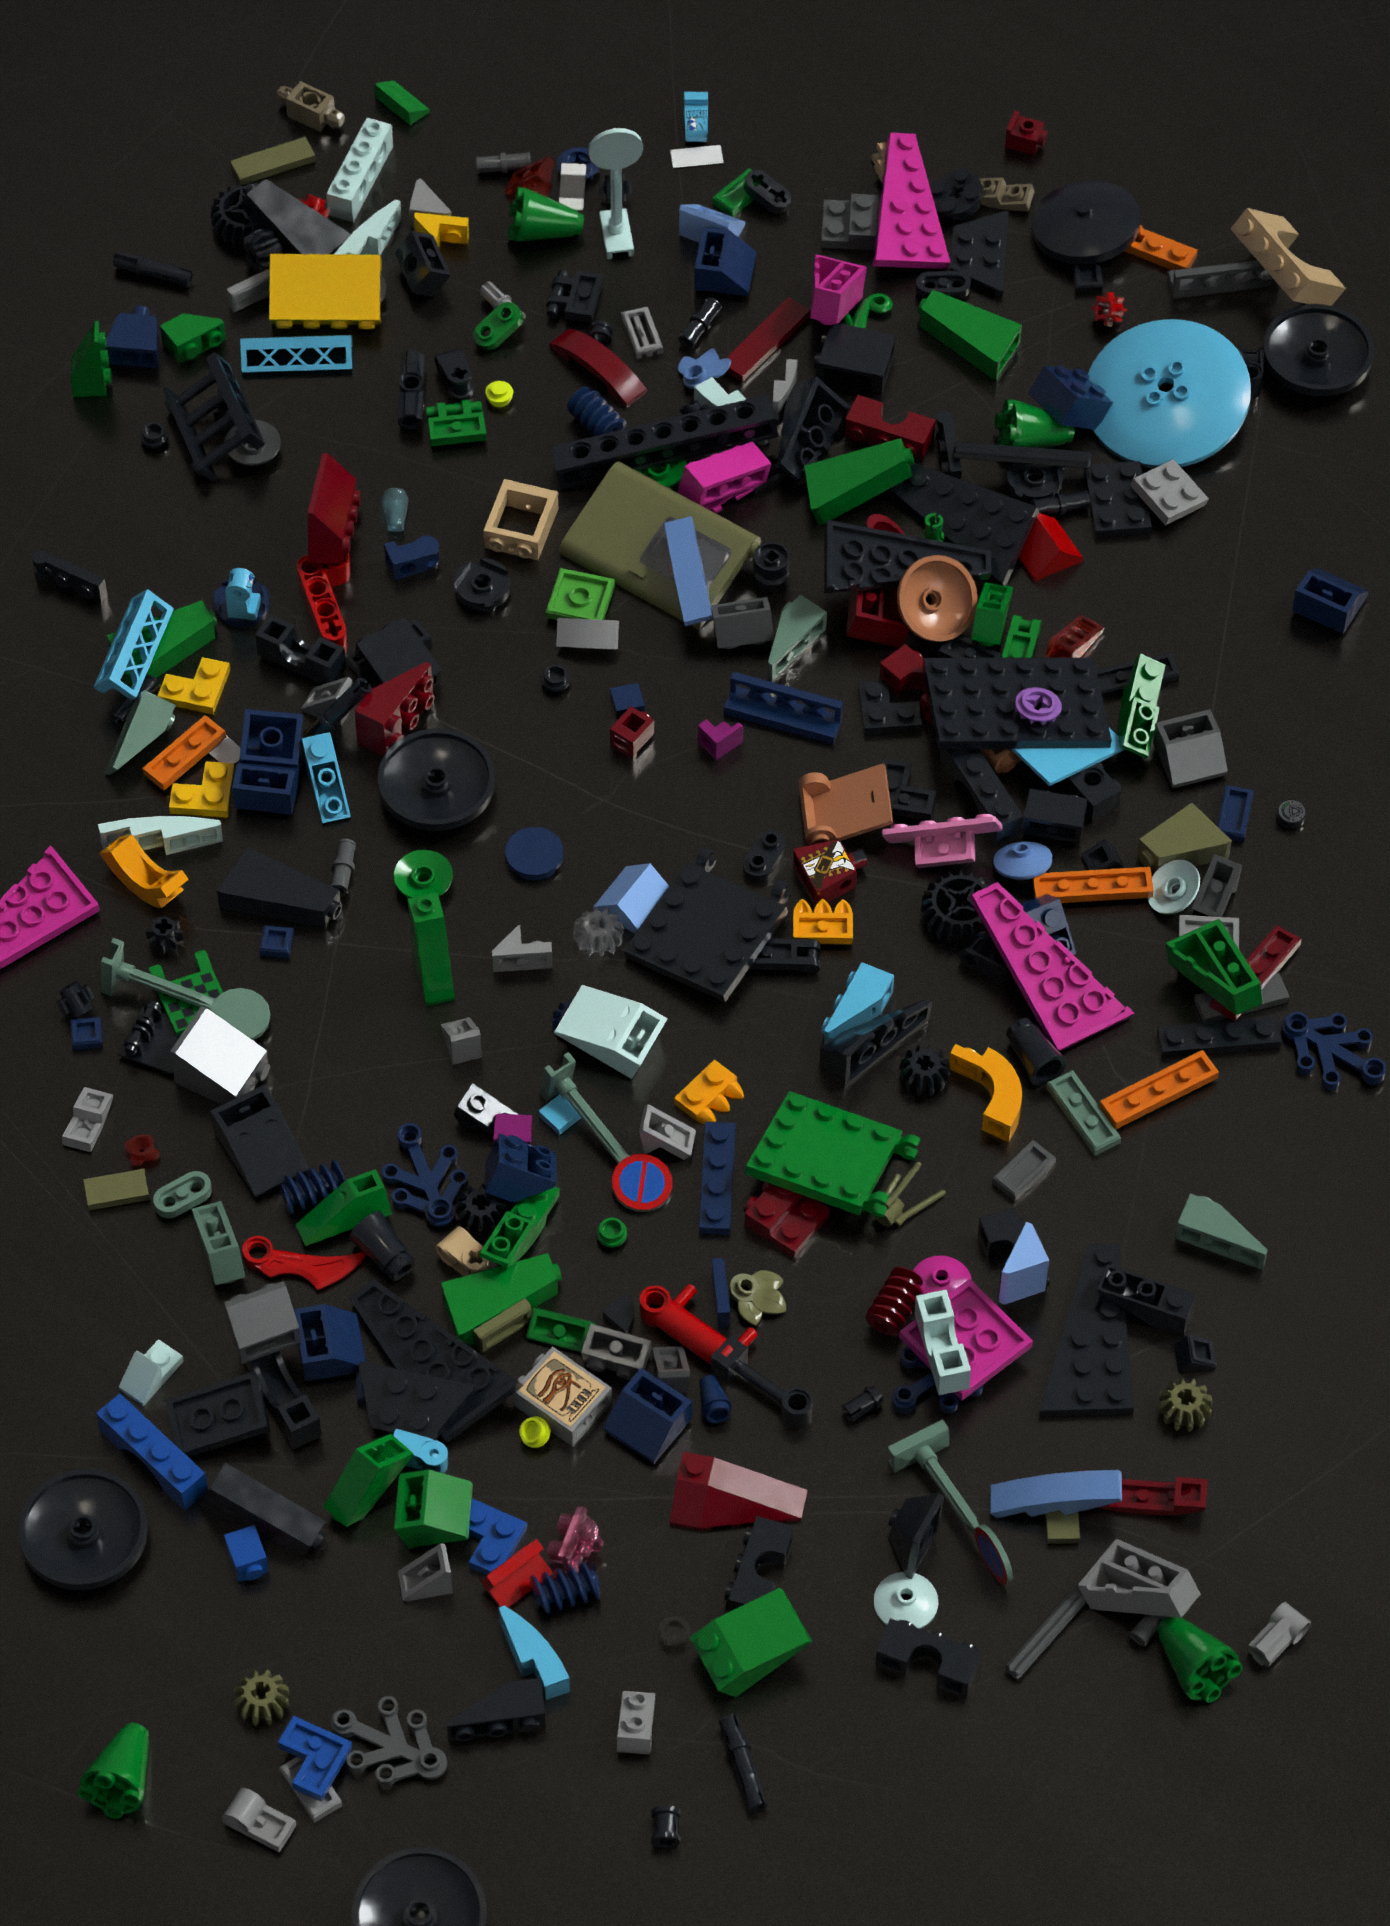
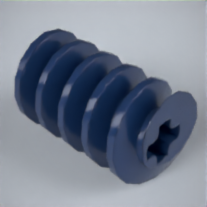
[567,387,627,436]
[279,1160,345,1215]
[529,1560,600,1614]

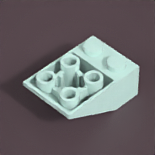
[554,985,667,1079]

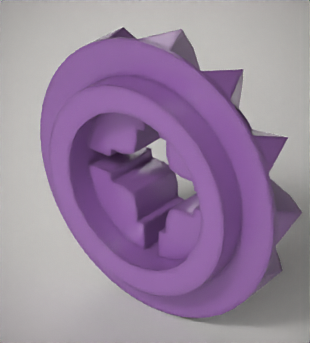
[1015,687,1062,725]

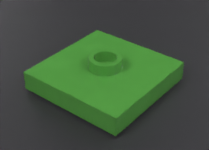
[546,568,615,620]

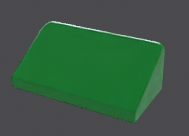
[374,81,430,125]
[526,1307,596,1352]

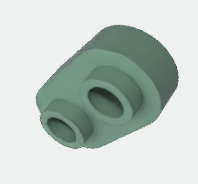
[153,1171,212,1218]

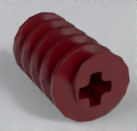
[865,1267,923,1337]

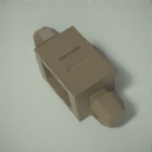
[276,81,345,132]

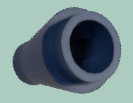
[699,1375,732,1423]

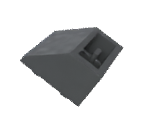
[1153,709,1228,788]
[224,1281,301,1364]

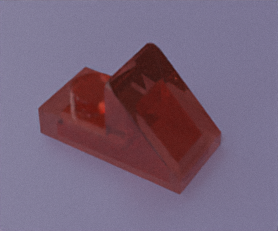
[505,156,555,197]

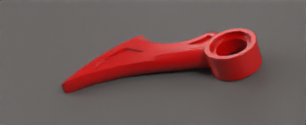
[242,1236,365,1291]

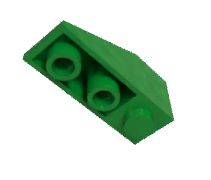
[70,321,111,397]
[295,1169,392,1246]

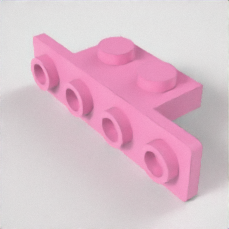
[882,814,1002,868]

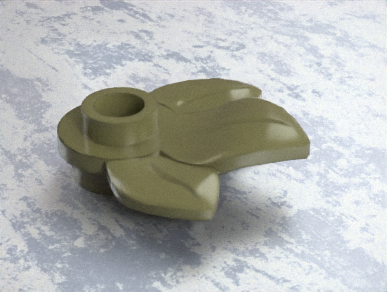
[729,1270,786,1326]

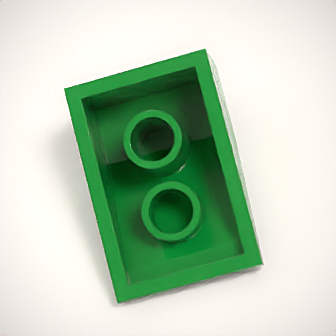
[689,1588,812,1697]

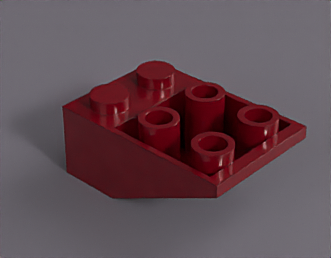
[354,662,435,757]

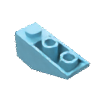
[300,732,351,824]
[821,962,894,1043]

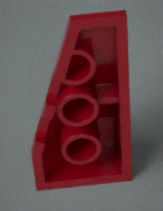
[670,1451,808,1531]

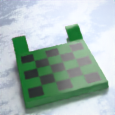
[149,950,223,1036]

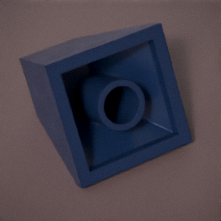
[239,709,303,768]

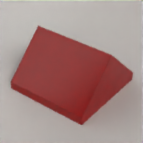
[1018,513,1083,582]

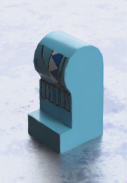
[684,92,708,142]
[225,568,261,621]

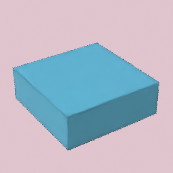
[539,1094,581,1135]

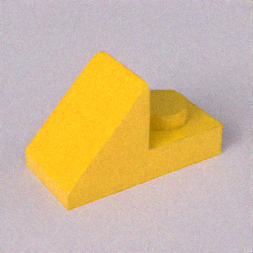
[414,213,469,248]

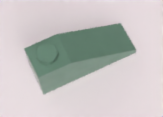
[768,595,827,682]
[104,690,176,775]
[1175,1193,1268,1270]
[191,1201,245,1285]

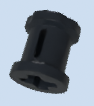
[651,1806,681,1848]

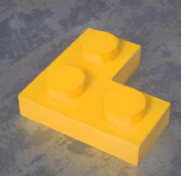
[158,657,231,715]
[169,761,235,818]

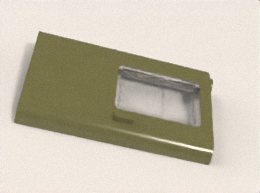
[559,461,761,630]

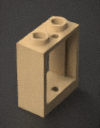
[484,479,558,560]

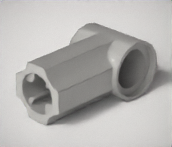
[1247,1602,1311,1667]

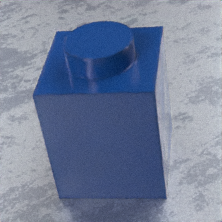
[224,1525,269,1582]

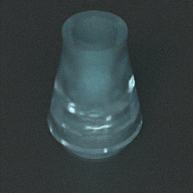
[381,488,409,532]

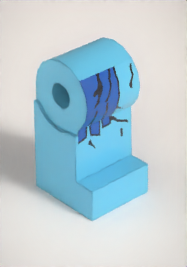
[393,1429,448,1473]

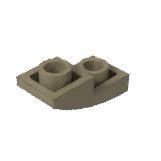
[979,178,1034,211]

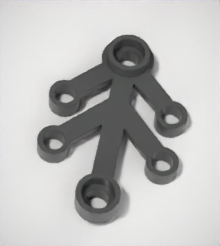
[331,1696,447,1787]

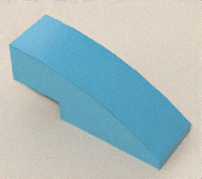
[498,1606,570,1700]

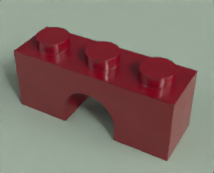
[845,395,936,461]
[879,644,934,726]

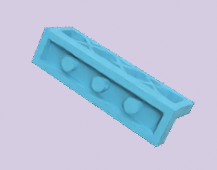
[240,335,352,372]
[93,589,174,701]

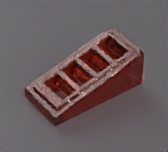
[1046,614,1104,658]

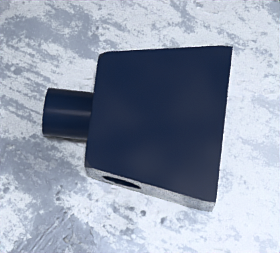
[105,305,159,368]

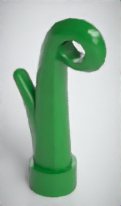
[843,293,892,329]

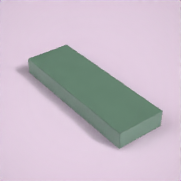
[1047,1070,1121,1156]

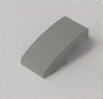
[773,359,797,420]
[556,618,619,649]
[62,1087,113,1152]

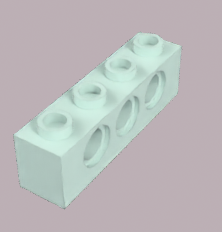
[326,118,393,222]

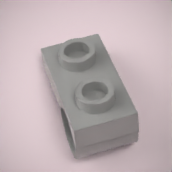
[617,1691,656,1755]
[222,1788,296,1852]

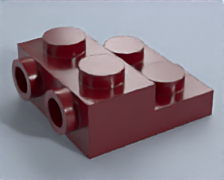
[743,1182,831,1258]

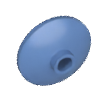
[993,841,1052,880]

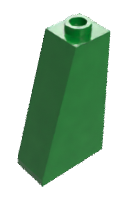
[918,290,1022,380]
[804,438,914,525]
[106,600,217,688]
[408,892,455,1007]
[441,1253,562,1346]

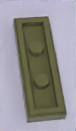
[230,137,316,185]

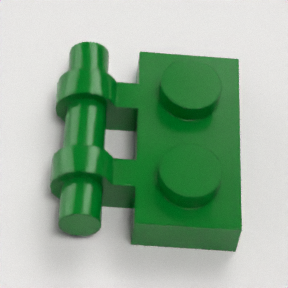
[426,399,487,446]

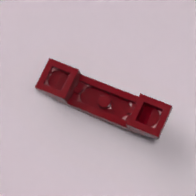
[549,329,646,407]
[1080,1470,1208,1515]

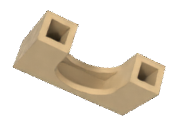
[1230,208,1346,306]

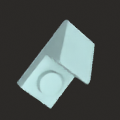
[119,1339,184,1406]

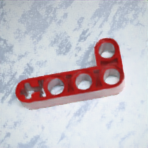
[297,553,351,652]

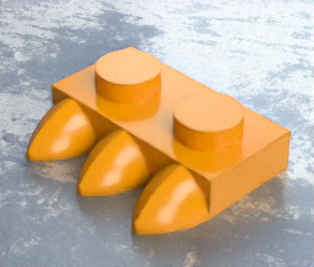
[793,899,853,944]
[674,1059,744,1125]

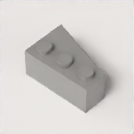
[1077,1539,1200,1618]

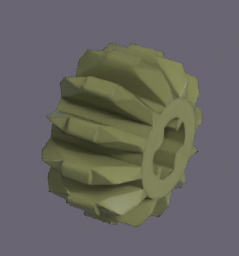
[1158,1377,1212,1432]
[234,1669,289,1726]

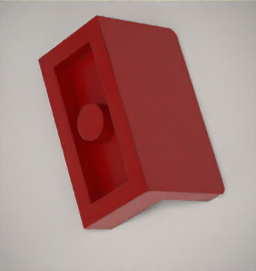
[480,1538,552,1608]

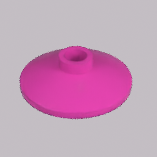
[913,1256,972,1294]

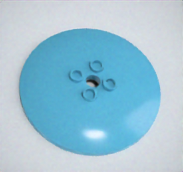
[1088,319,1251,468]

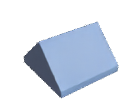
[679,204,746,243]
[593,863,669,934]
[998,1222,1049,1304]

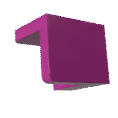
[698,719,743,760]
[493,1113,532,1145]

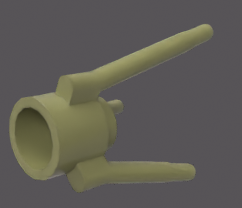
[874,1162,946,1227]

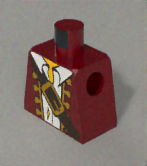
[793,840,868,907]

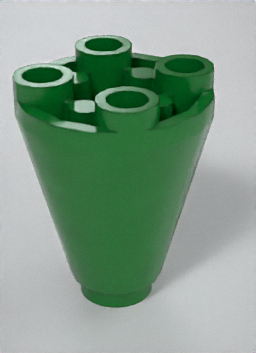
[507,187,584,242]
[994,399,1075,448]
[1157,1617,1243,1703]
[77,1723,149,1819]

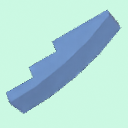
[664,516,713,626]
[991,1470,1122,1518]

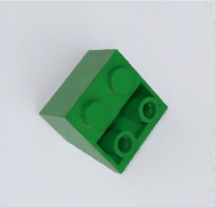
[394,1469,473,1548]

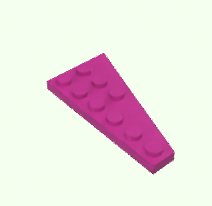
[872,133,950,269]
[0,845,100,969]
[969,882,1135,1052]

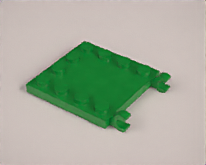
[745,1091,920,1217]

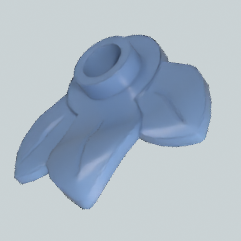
[678,348,731,389]

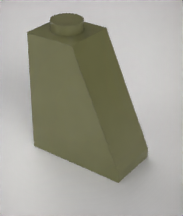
[1137,803,1232,872]

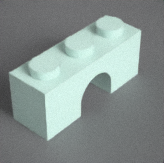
[915,1290,971,1395]

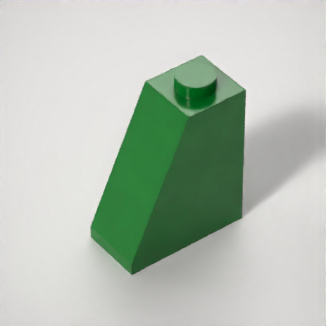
[323,1434,414,1527]

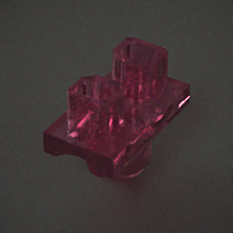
[547,1506,604,1572]

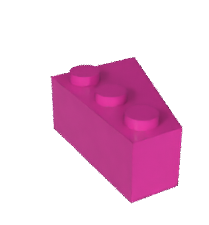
[811,254,867,325]
[677,441,772,513]

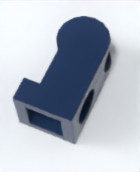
[384,536,440,581]

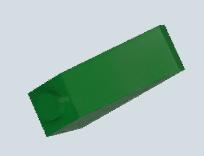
[972,582,1013,646]

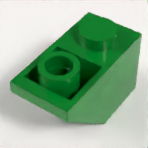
[160,313,226,364]

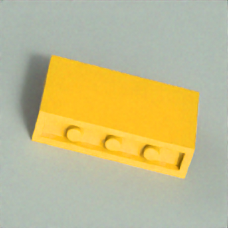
[269,254,382,329]

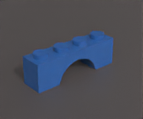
[96,1393,208,1511]

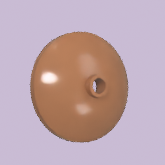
[897,555,978,642]

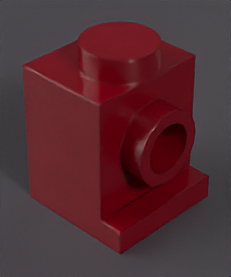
[1005,111,1048,156]
[610,706,654,759]

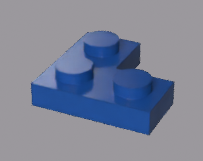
[469,1498,527,1575]
[278,1715,352,1802]

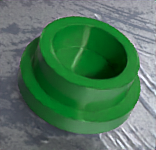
[596,1217,627,1248]

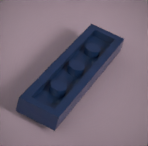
[699,1122,736,1235]

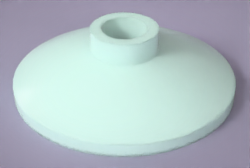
[1148,860,1200,915]
[874,1572,938,1629]

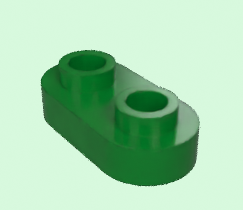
[473,302,523,350]

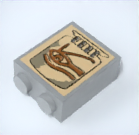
[513,1347,612,1447]

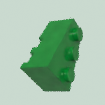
[1165,919,1263,1016]

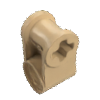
[435,1226,492,1277]

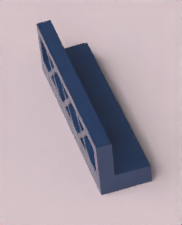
[724,672,843,744]

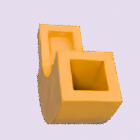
[99,834,189,908]
[949,1044,1022,1142]

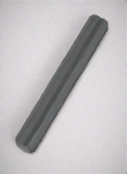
[1006,1580,1086,1679]

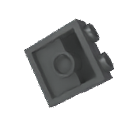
[821,194,879,250]

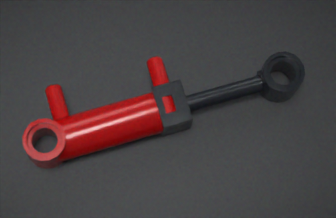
[640,1284,813,1429]

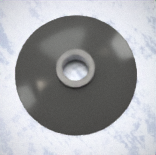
[225,420,281,466]

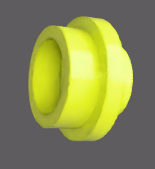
[485,381,513,407]
[519,1416,551,1448]

